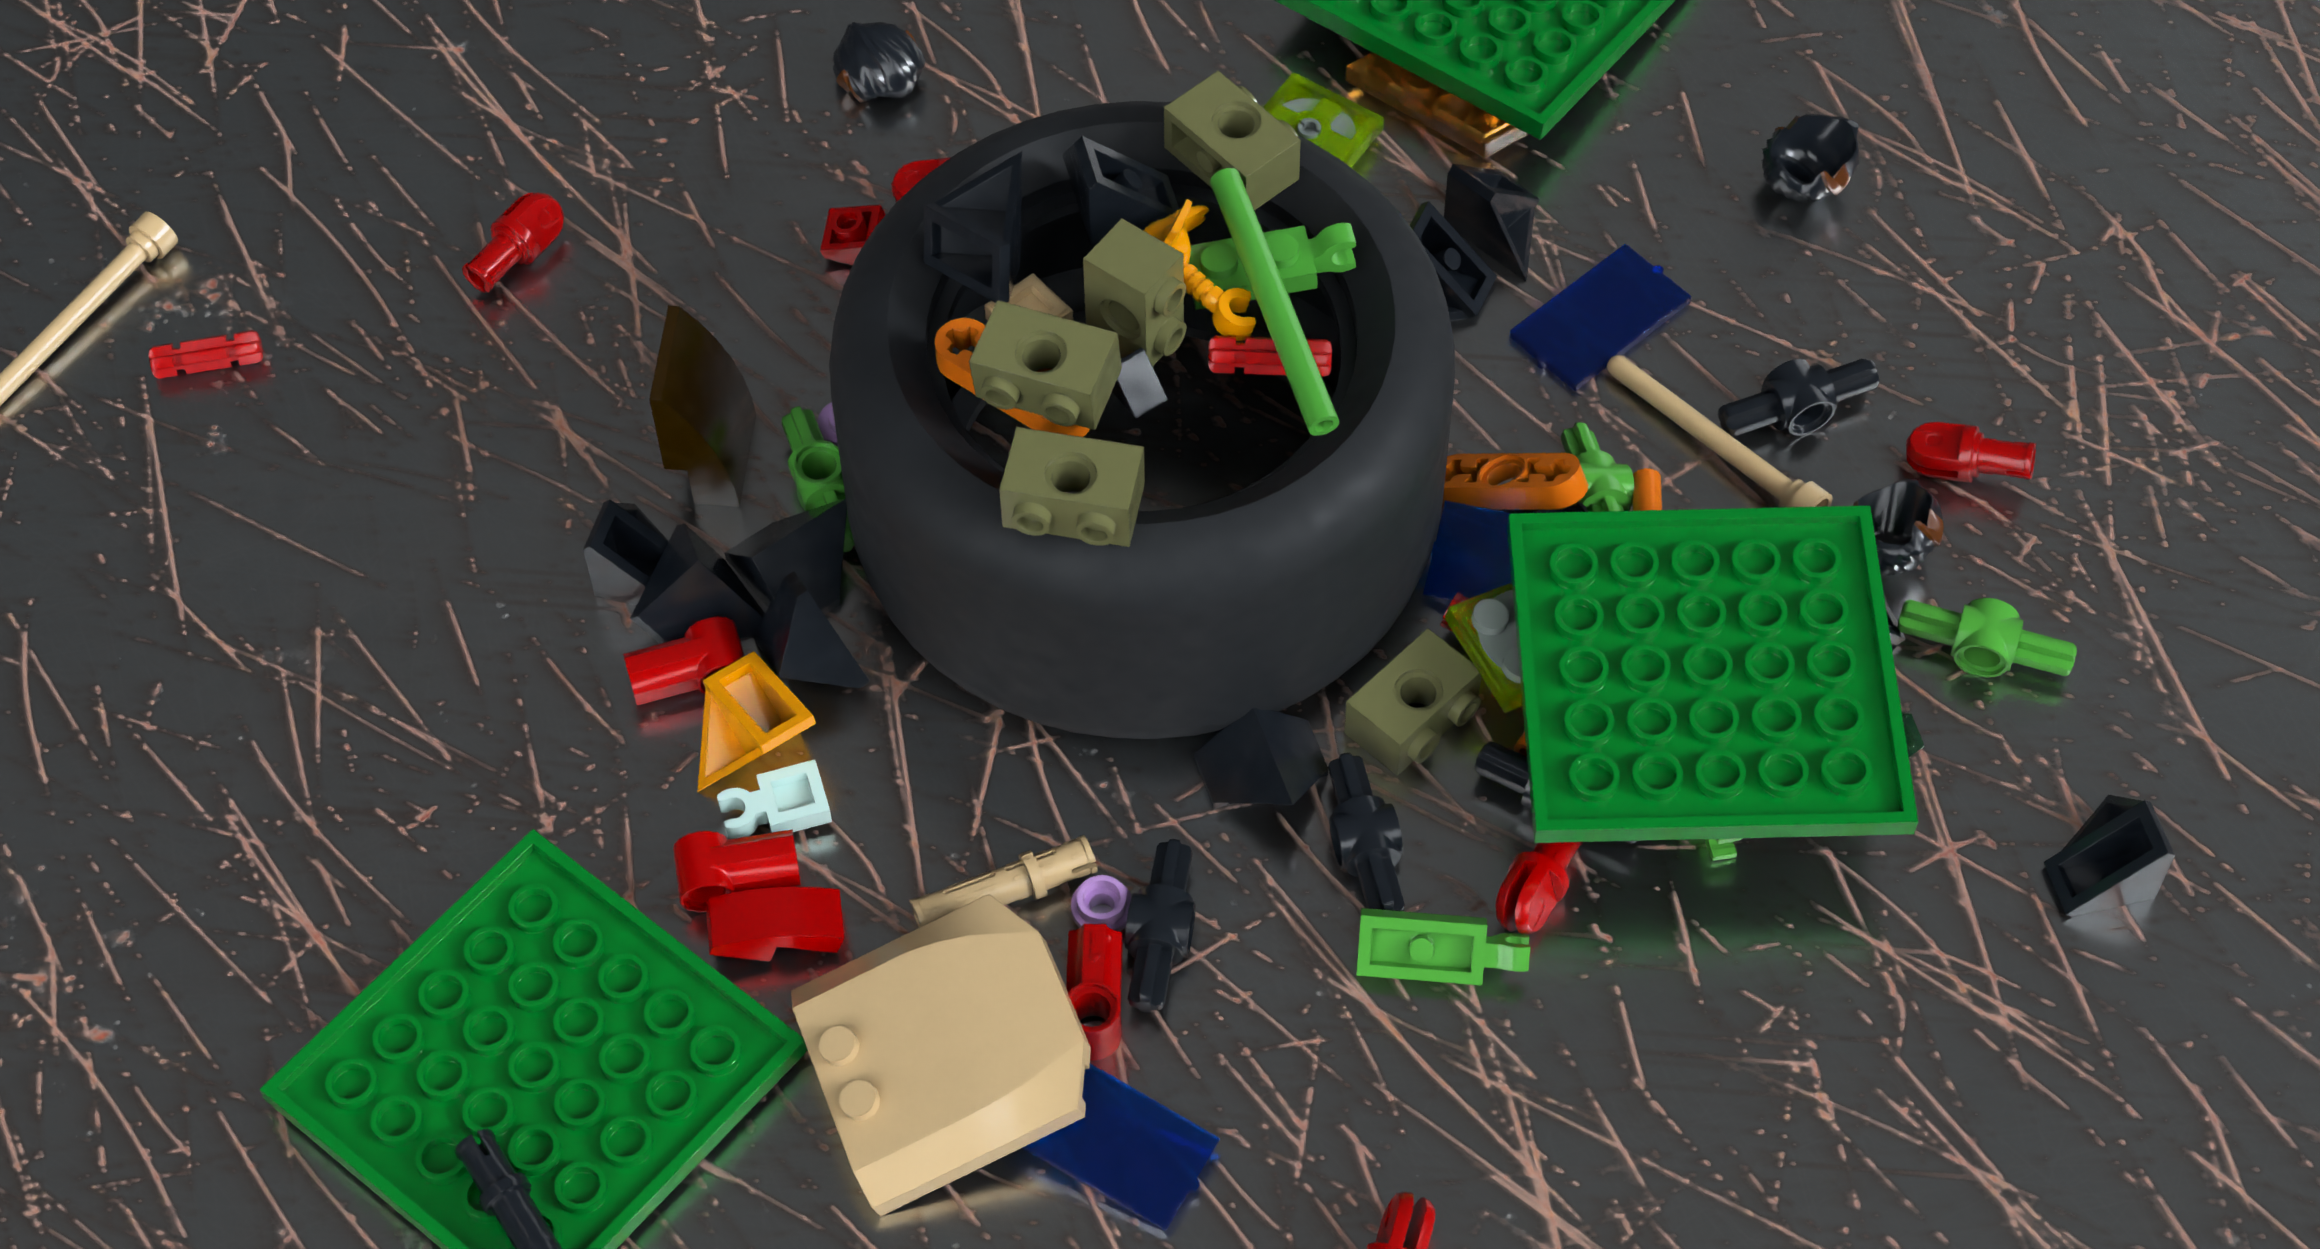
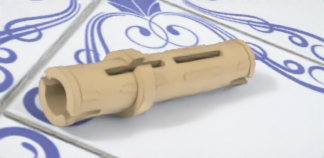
[910,835,1098,928]

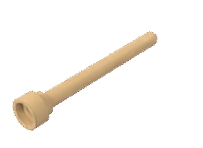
[0,211,178,406]
[1607,355,1833,507]

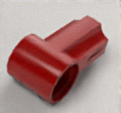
[623,616,745,706]
[673,830,801,913]
[1066,924,1123,1061]

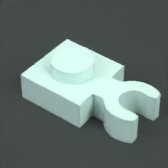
[717,759,832,840]

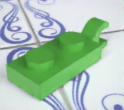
[1189,223,1356,310]
[1356,908,1530,986]

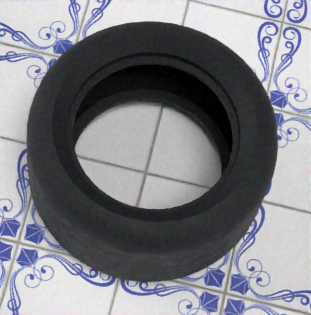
[829,101,1455,739]

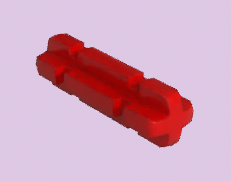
[149,330,263,379]
[1208,335,1332,377]

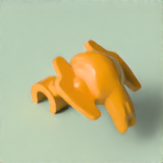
[1143,199,1256,341]

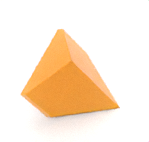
[697,651,816,792]

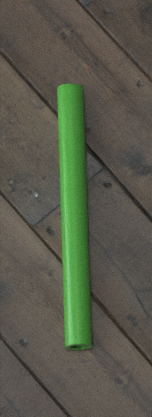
[1210,168,1339,436]

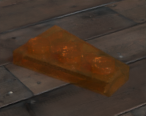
[1345,52,1528,158]

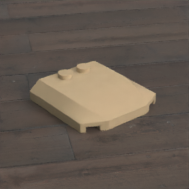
[791,894,1091,1216]

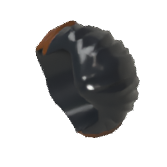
[833,22,925,102]
[1761,114,1859,203]
[1853,479,1944,576]

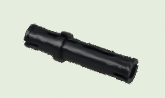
[454,1129,562,1249]

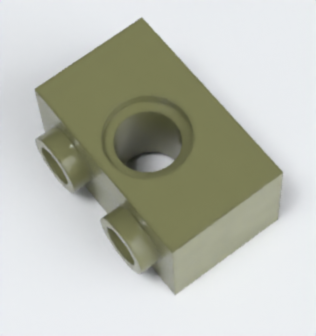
[1164,70,1301,211]
[1083,219,1187,367]
[969,300,1122,430]
[1000,427,1145,547]
[1344,628,1482,776]

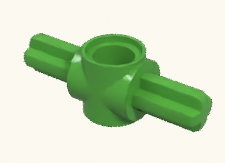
[781,406,854,553]
[1561,422,1634,512]
[1898,598,2077,678]

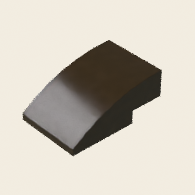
[649,305,756,507]

